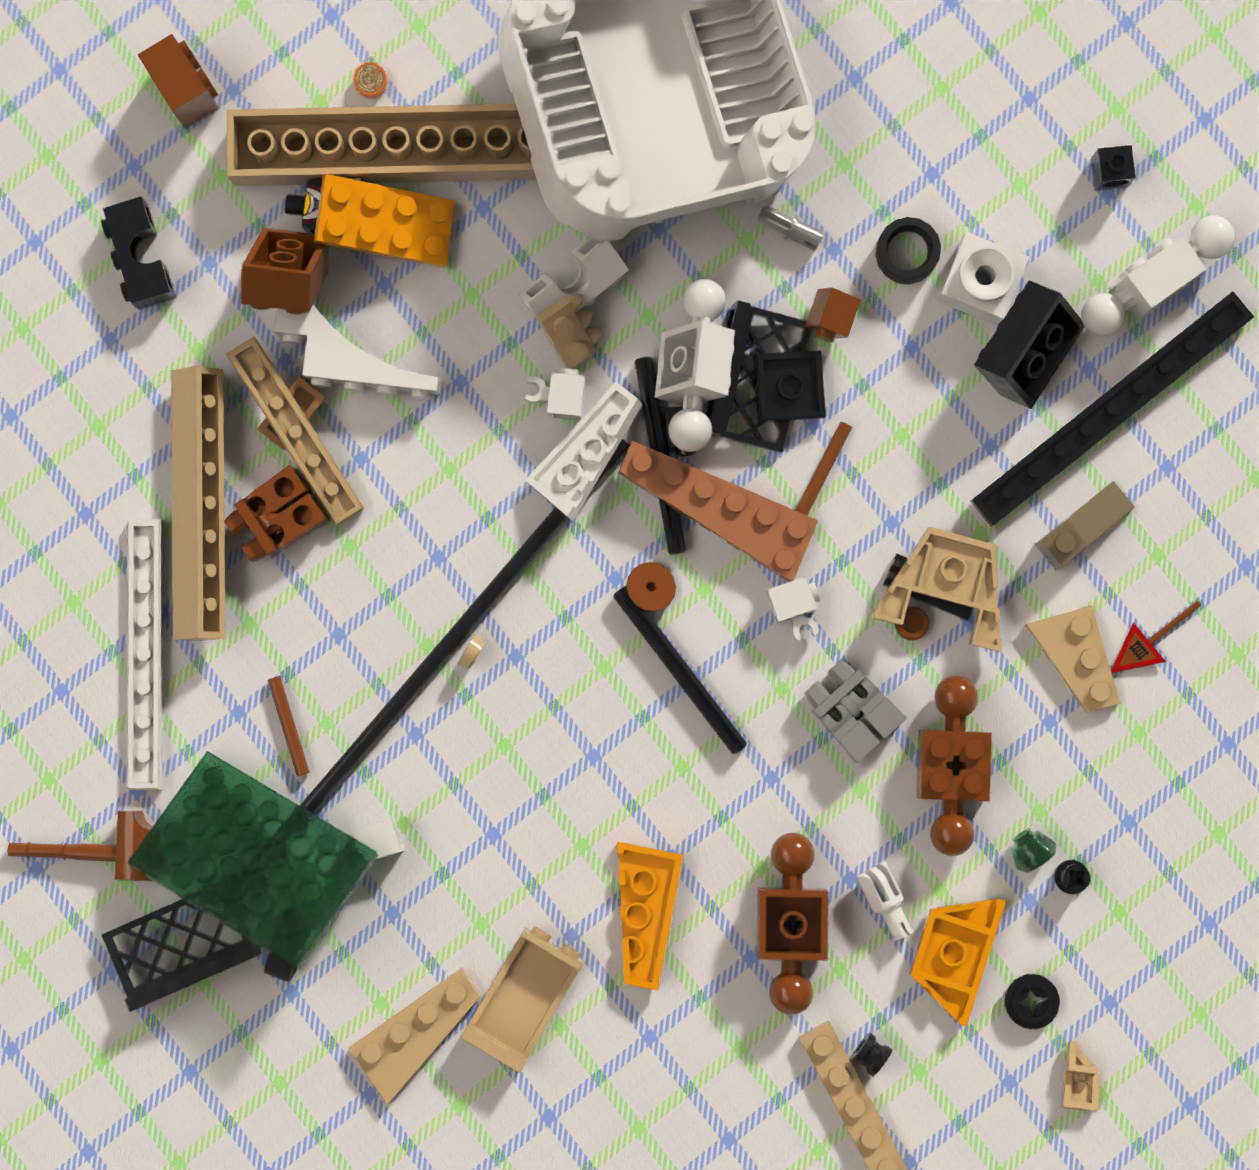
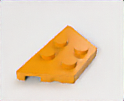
[909,898,1006,1027]

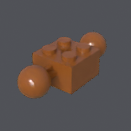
[916,676,992,856]
[757,833,828,1015]

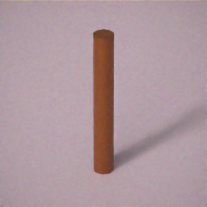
[795,422,852,516]
[267,676,310,777]

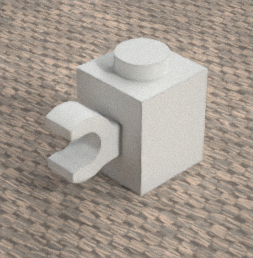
[525,368,586,420]
[766,577,820,641]

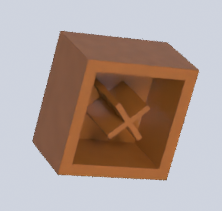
[137,34,219,129]

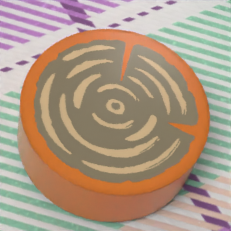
[353,62,388,98]

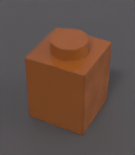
[805,287,861,342]

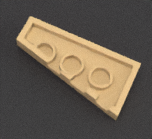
[349,968,481,1105]

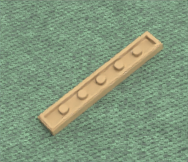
[226,336,364,526]

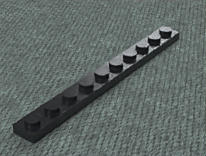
[970,291,1254,527]

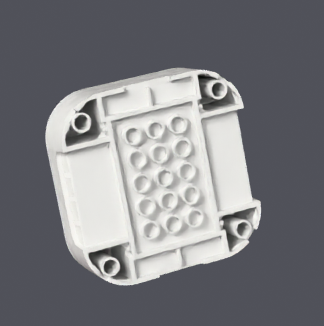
[498,0,816,241]

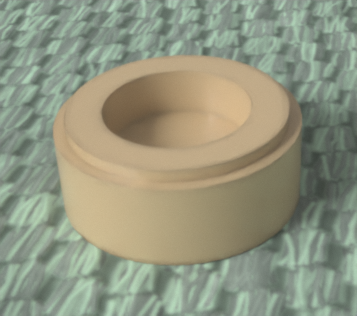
[457,635,485,669]

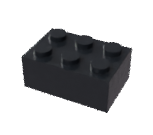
[974,280,1085,409]

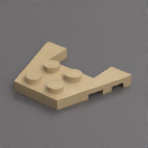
[871,527,1002,652]

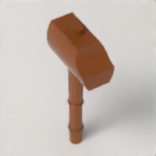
[7,810,166,881]

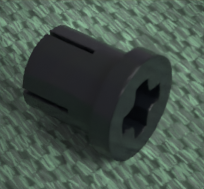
[1054,860,1091,894]

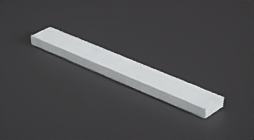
[126,519,163,790]

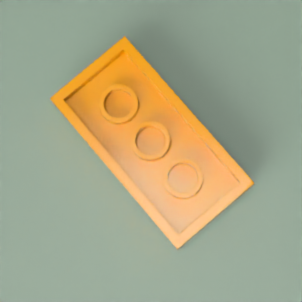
[314,174,456,268]

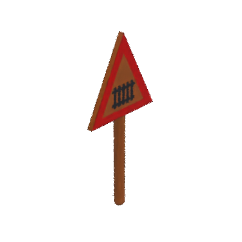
[1111,601,1201,673]

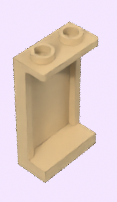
[460,926,584,1073]

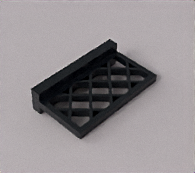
[706,300,811,453]
[101,879,262,1012]

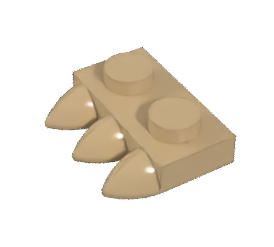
[536,293,603,369]

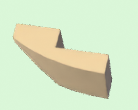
[1061,1041,1100,1112]

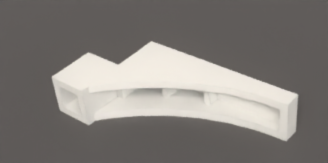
[274,300,441,400]

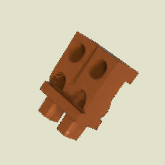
[224,465,330,562]

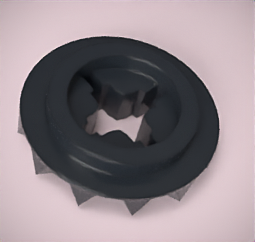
[1004,974,1060,1029]

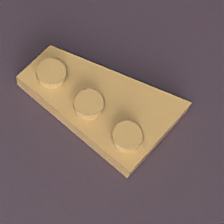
[1025,606,1120,713]

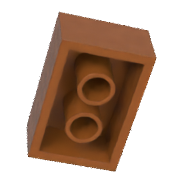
[241,228,329,314]

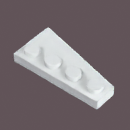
[526,382,643,522]

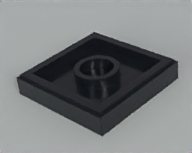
[753,350,826,422]

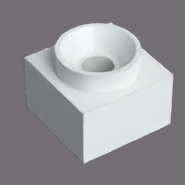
[937,232,1029,326]

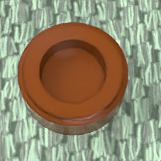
[894,606,929,641]

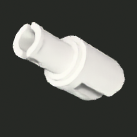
[856,861,913,941]

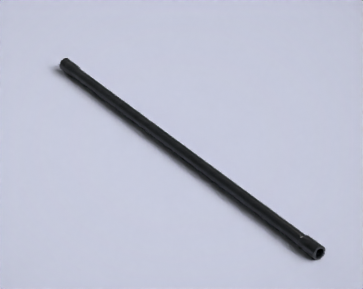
[218,438,629,906]

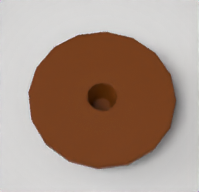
[626,562,676,612]

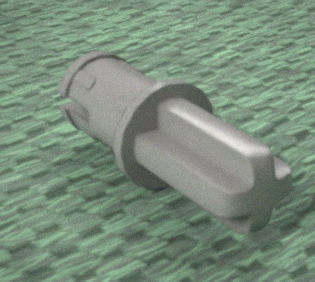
[758,206,825,251]

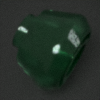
[1011,828,1056,873]

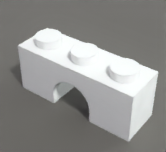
[518,238,629,322]

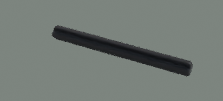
[635,357,686,555]
[613,586,747,754]

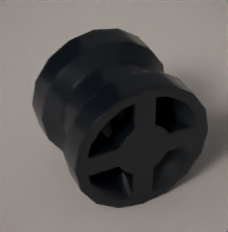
[850,1033,892,1077]

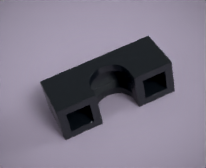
[101,196,176,310]

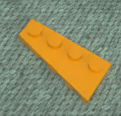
[617,842,685,990]

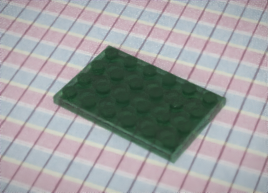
[127,751,378,971]

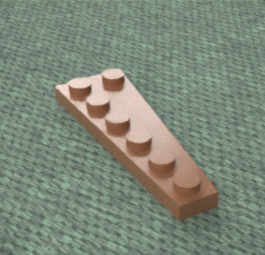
[618,440,818,582]

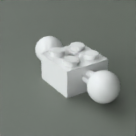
[1081,215,1235,337]
[655,279,735,452]

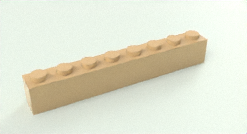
[171,366,225,641]

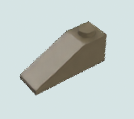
[1034,481,1135,570]

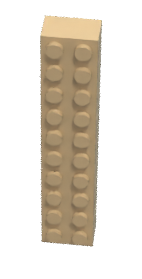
[227,104,536,186]

